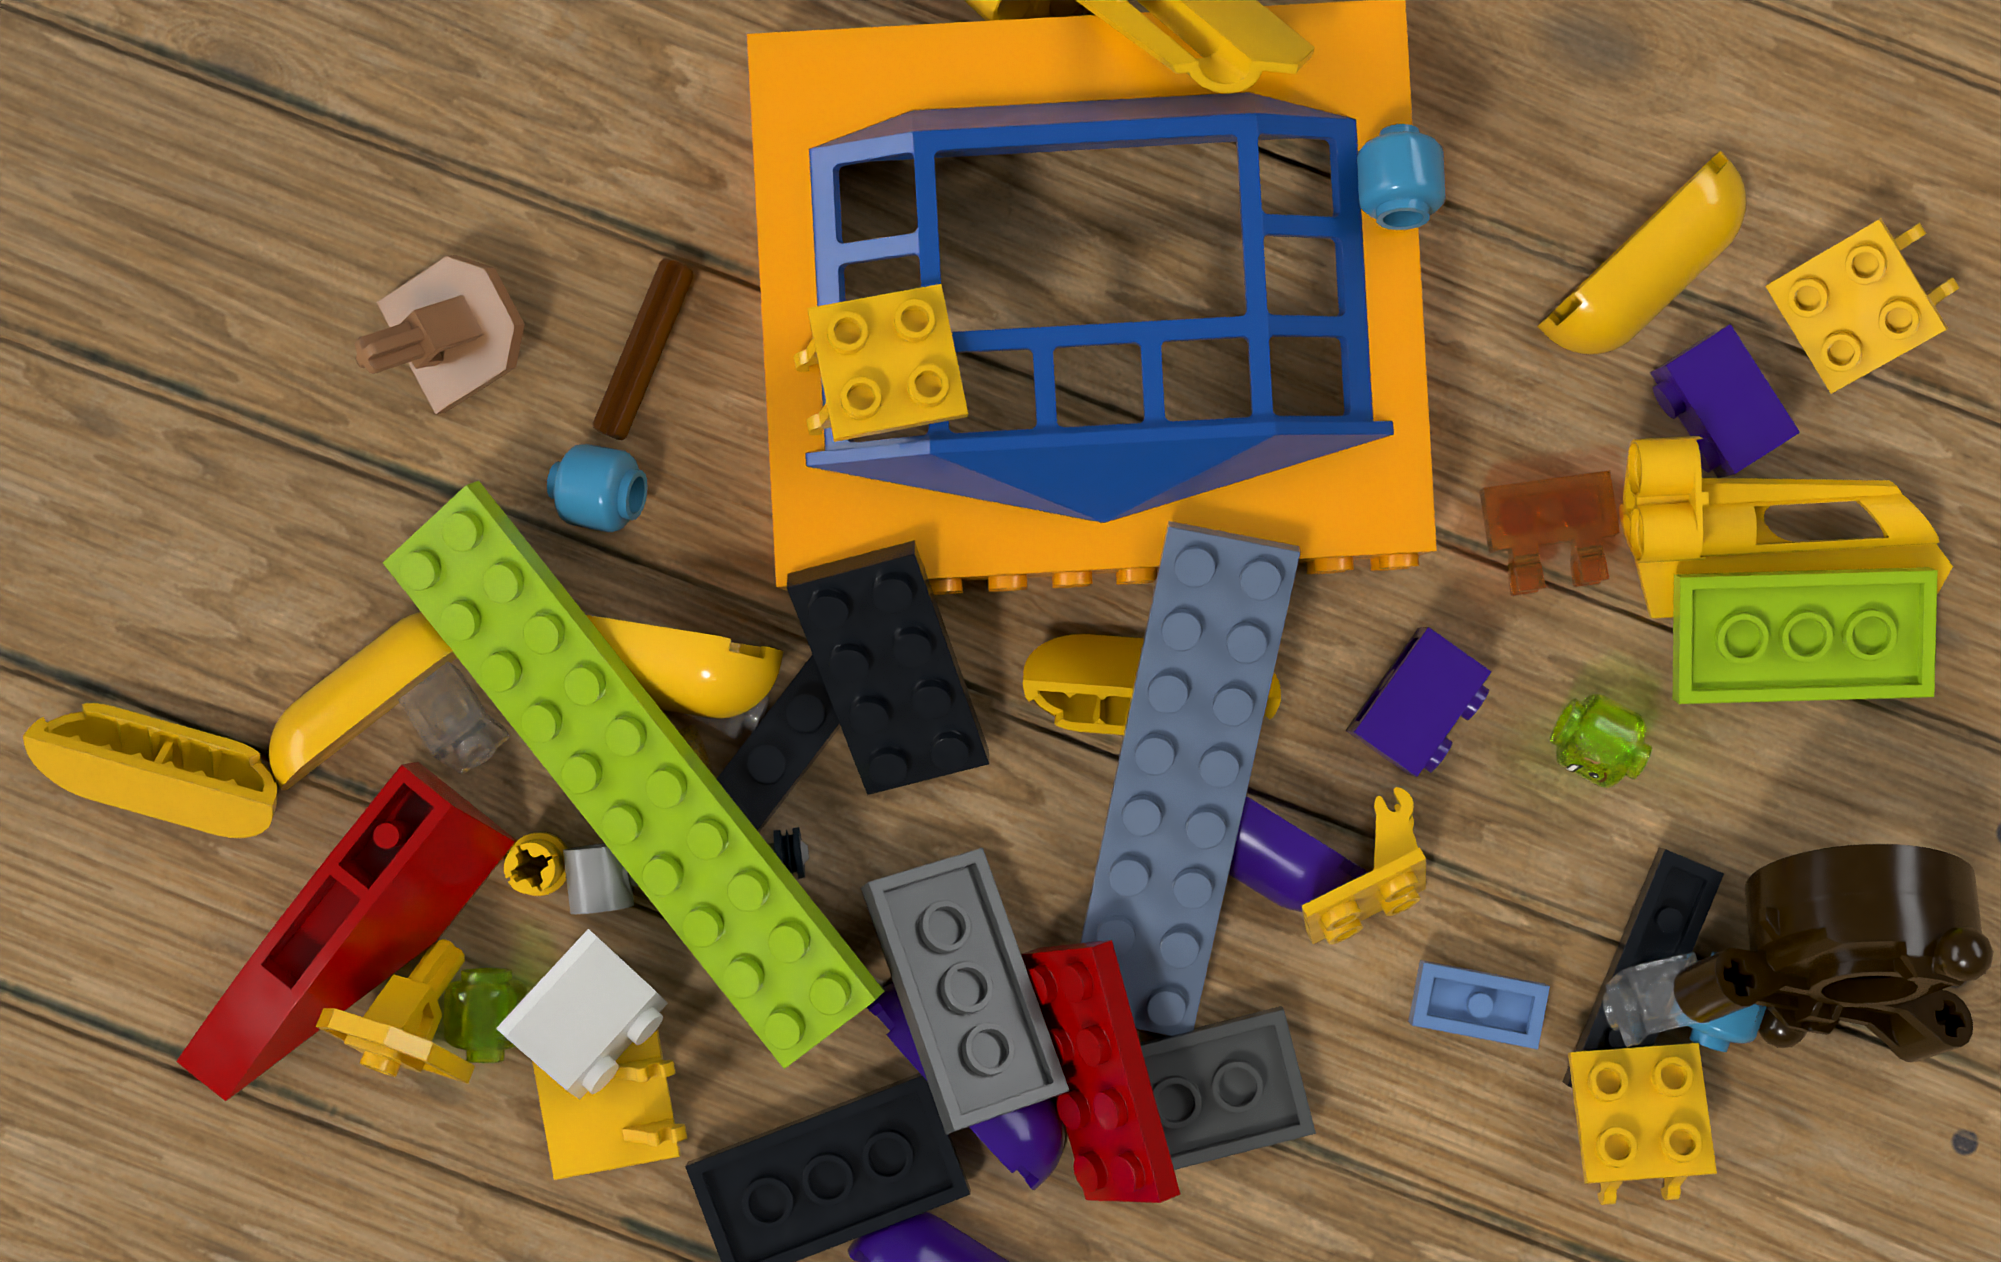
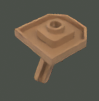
[355,255,525,414]

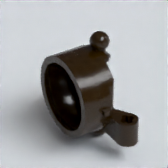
[1673,844,1994,1062]

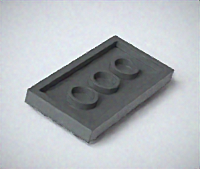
[861,848,1070,1135]

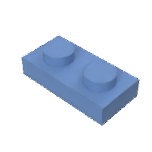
[1408,960,1550,1049]

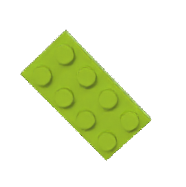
[1672,567,1938,704]

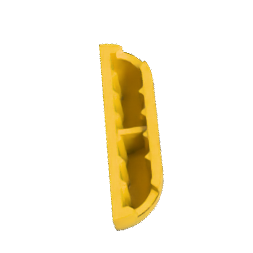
[1537,150,1746,354]
[269,612,457,790]
[586,615,784,718]
[1023,634,1281,735]
[23,703,277,838]

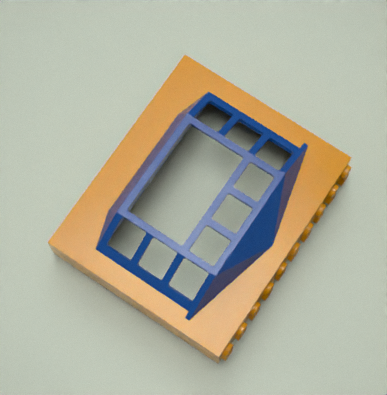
[747,0,1437,595]

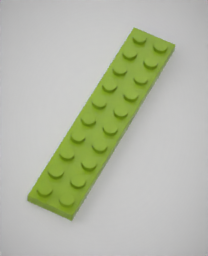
[383,481,884,1069]

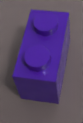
[1650,324,1800,478]
[1346,627,1492,777]

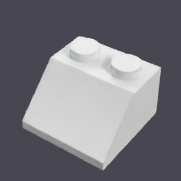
[496,929,668,1099]

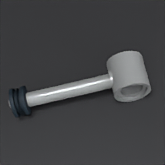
[563,827,809,914]

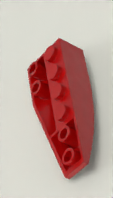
[176,762,517,1101]

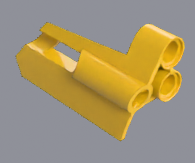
[964,0,1315,94]
[1619,436,1953,618]

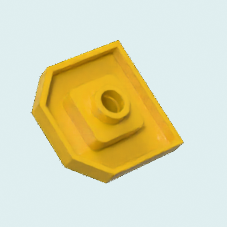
[316,939,475,1084]

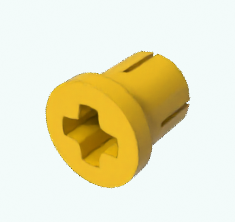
[504,832,568,896]

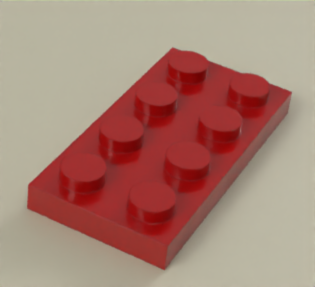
[1021,940,1181,1203]

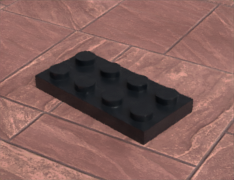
[786,540,989,795]
[685,1073,971,1262]

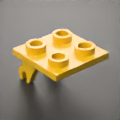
[1765,218,1960,394]
[794,284,969,442]
[1301,787,1426,945]
[532,1029,687,1180]
[1568,1043,1717,1205]

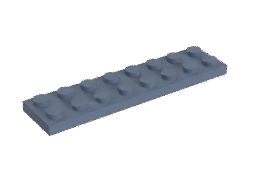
[1080,521,1300,1036]

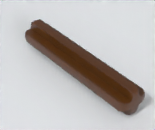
[593,258,693,440]

